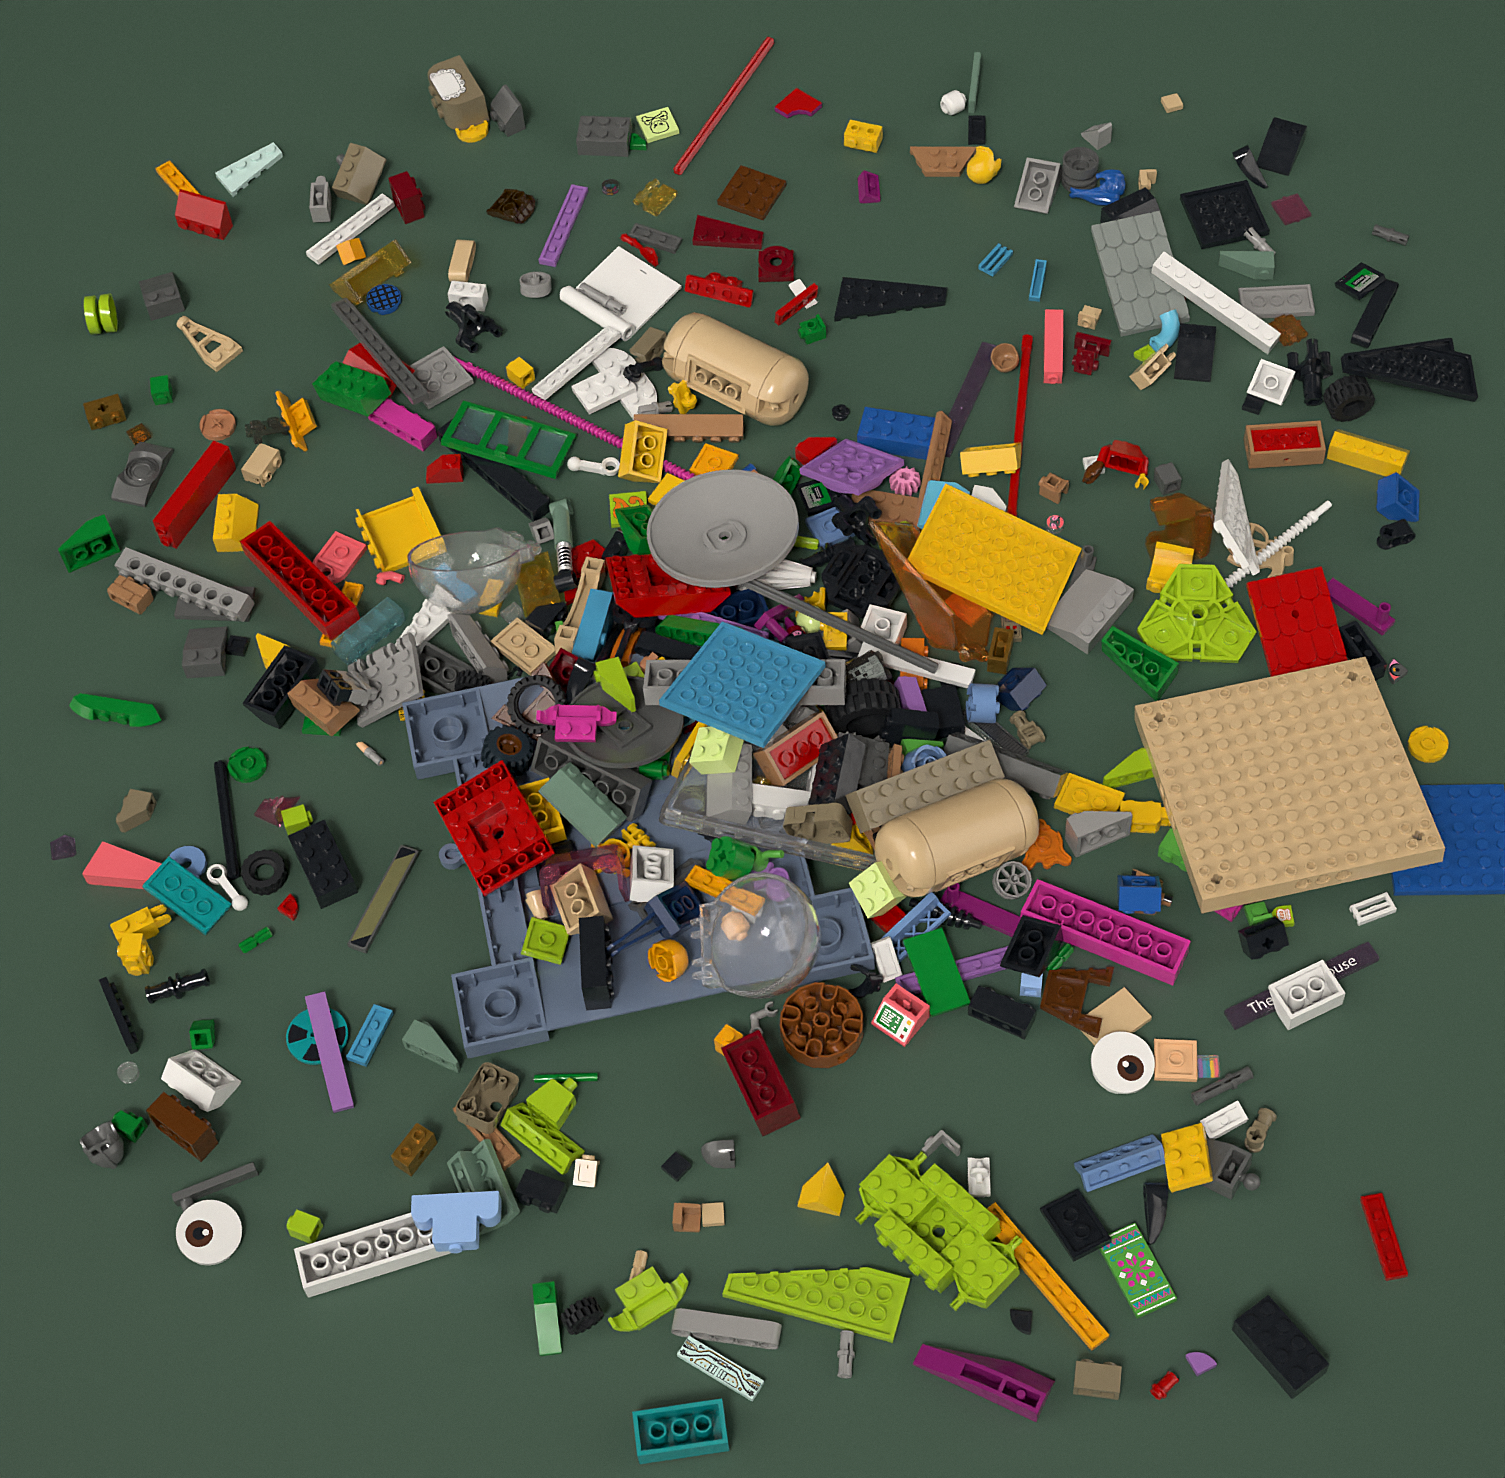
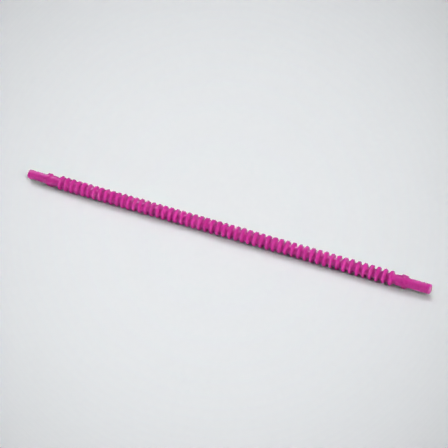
[450,356,697,481]

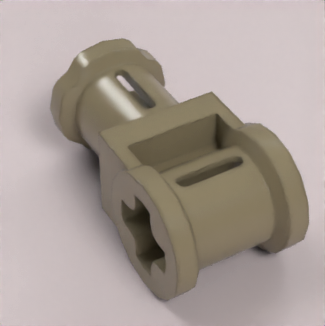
[1009,710,1045,750]
[1244,1108,1277,1153]

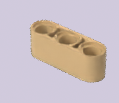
[448,239,476,282]

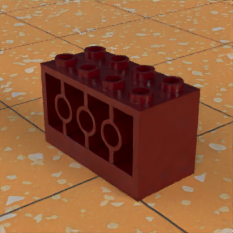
[721,1030,801,1137]

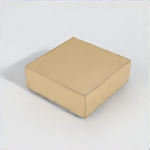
[1161,93,1183,113]
[702,1202,725,1227]

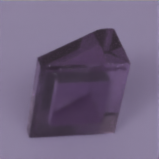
[50,834,76,860]

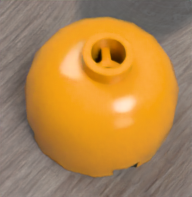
[648,939,688,982]

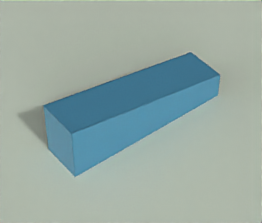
[1029,259,1047,302]

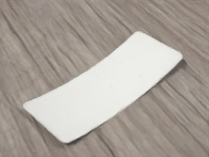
[789,279,818,309]

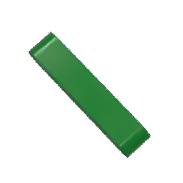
[656,615,744,646]

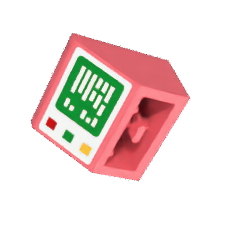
[871,983,930,1047]

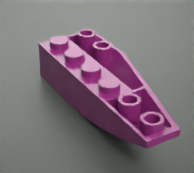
[913,1344,1055,1422]

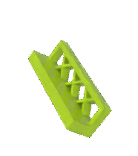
[500,1102,585,1175]

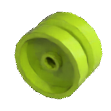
[84,293,118,335]

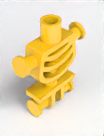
[591,823,656,879]

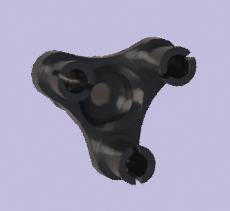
[445,301,503,353]
[1287,338,1333,406]
[831,493,882,547]

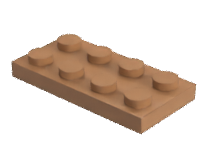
[851,490,918,527]

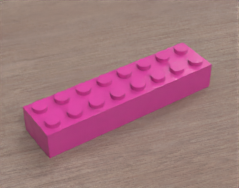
[1020,879,1191,986]

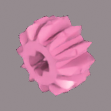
[889,466,921,496]

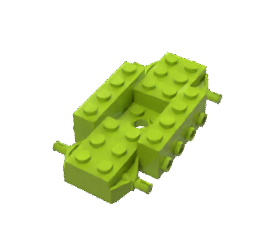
[855,1151,1023,1311]

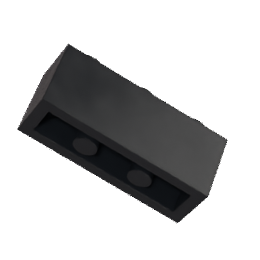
[1339,621,1387,680]
[968,986,1036,1040]

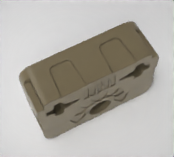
[783,803,853,846]
[456,1062,519,1134]

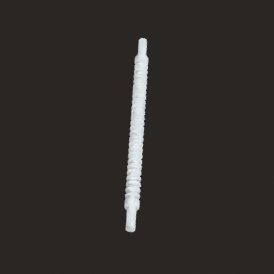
[1193,500,1332,616]

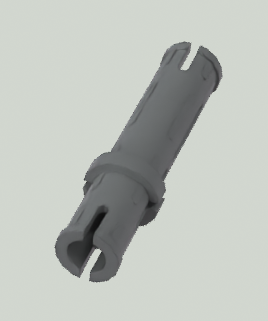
[1191,1066,1253,1106]

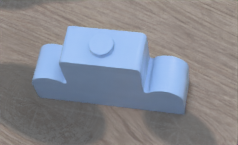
[411,1191,501,1253]

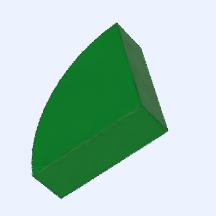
[629,133,647,150]

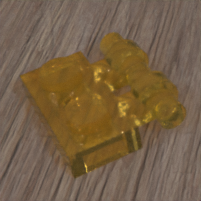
[633,179,677,217]

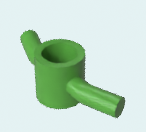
[750,845,784,872]

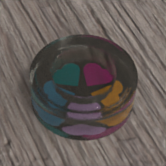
[602,179,619,196]

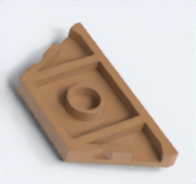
[910,147,976,177]

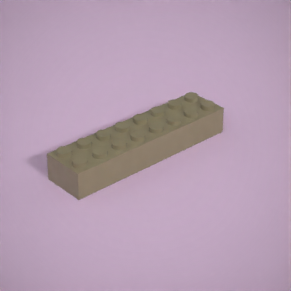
[845,740,1005,834]

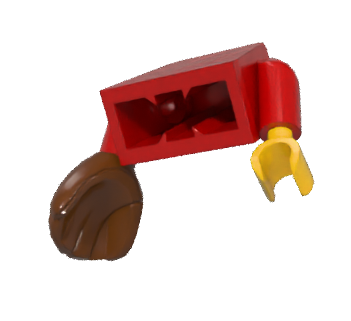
[1082,440,1149,490]

